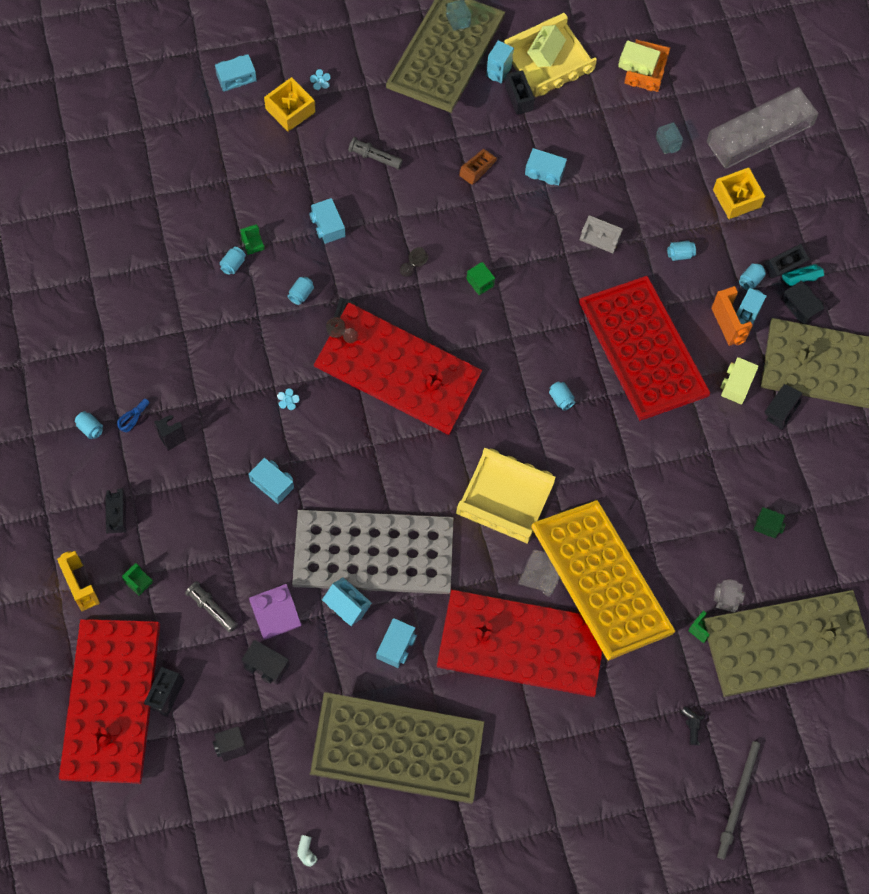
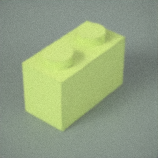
[527,25,566,67]
[618,40,660,77]
[720,357,758,404]

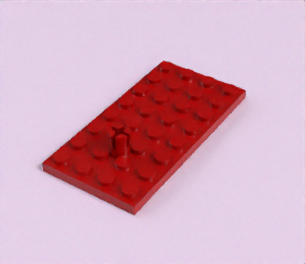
[579,276,710,421]
[314,303,482,435]
[437,590,602,697]
[59,619,160,784]

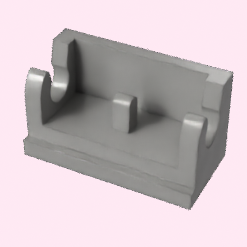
[580,215,622,253]

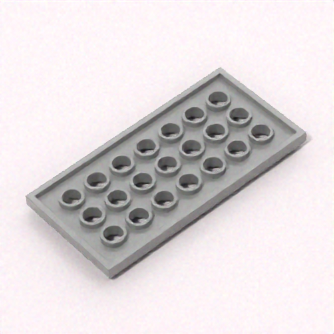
[292,510,453,594]

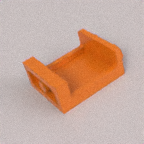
[624,40,670,92]
[712,286,753,346]

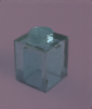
[446,0,471,31]
[655,122,683,154]

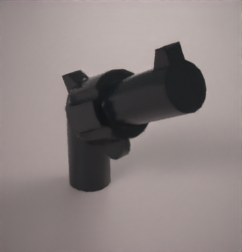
[681,706,704,746]

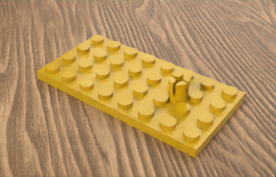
[531,500,675,661]

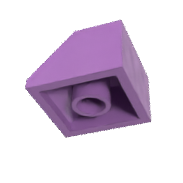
[249,584,301,640]

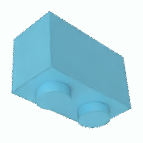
[486,40,514,83]
[215,55,257,92]
[525,148,567,186]
[309,198,345,244]
[737,288,766,324]
[249,458,294,504]
[322,577,372,626]
[376,618,417,668]

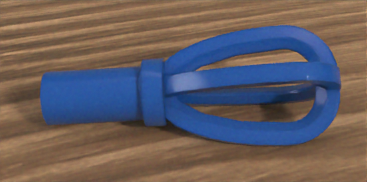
[117,398,150,432]

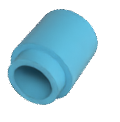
[667,241,696,261]
[220,247,246,275]
[739,264,766,291]
[288,277,314,305]
[549,382,575,411]
[75,411,103,439]

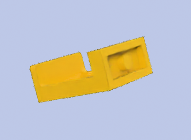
[57,551,100,611]

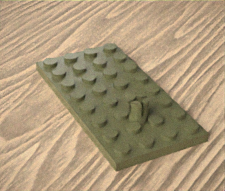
[386,0,505,113]
[761,318,869,408]
[702,590,869,697]
[310,692,484,804]

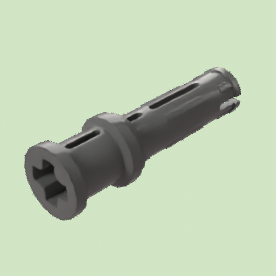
[348,137,403,170]
[185,581,238,633]

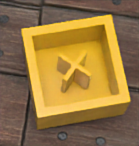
[264,77,315,132]
[713,167,765,219]

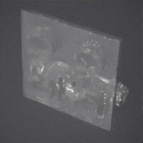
[518,549,560,597]

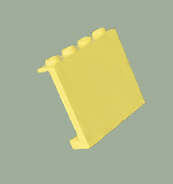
[504,13,597,97]
[456,448,556,544]

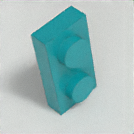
[782,264,824,286]

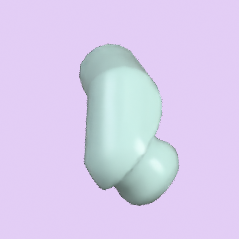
[297,835,317,866]

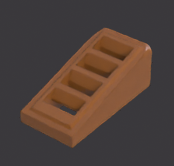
[459,149,497,185]

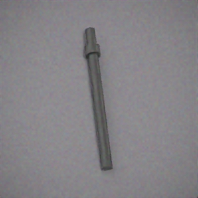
[717,741,761,860]

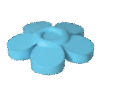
[310,69,330,90]
[278,388,299,410]

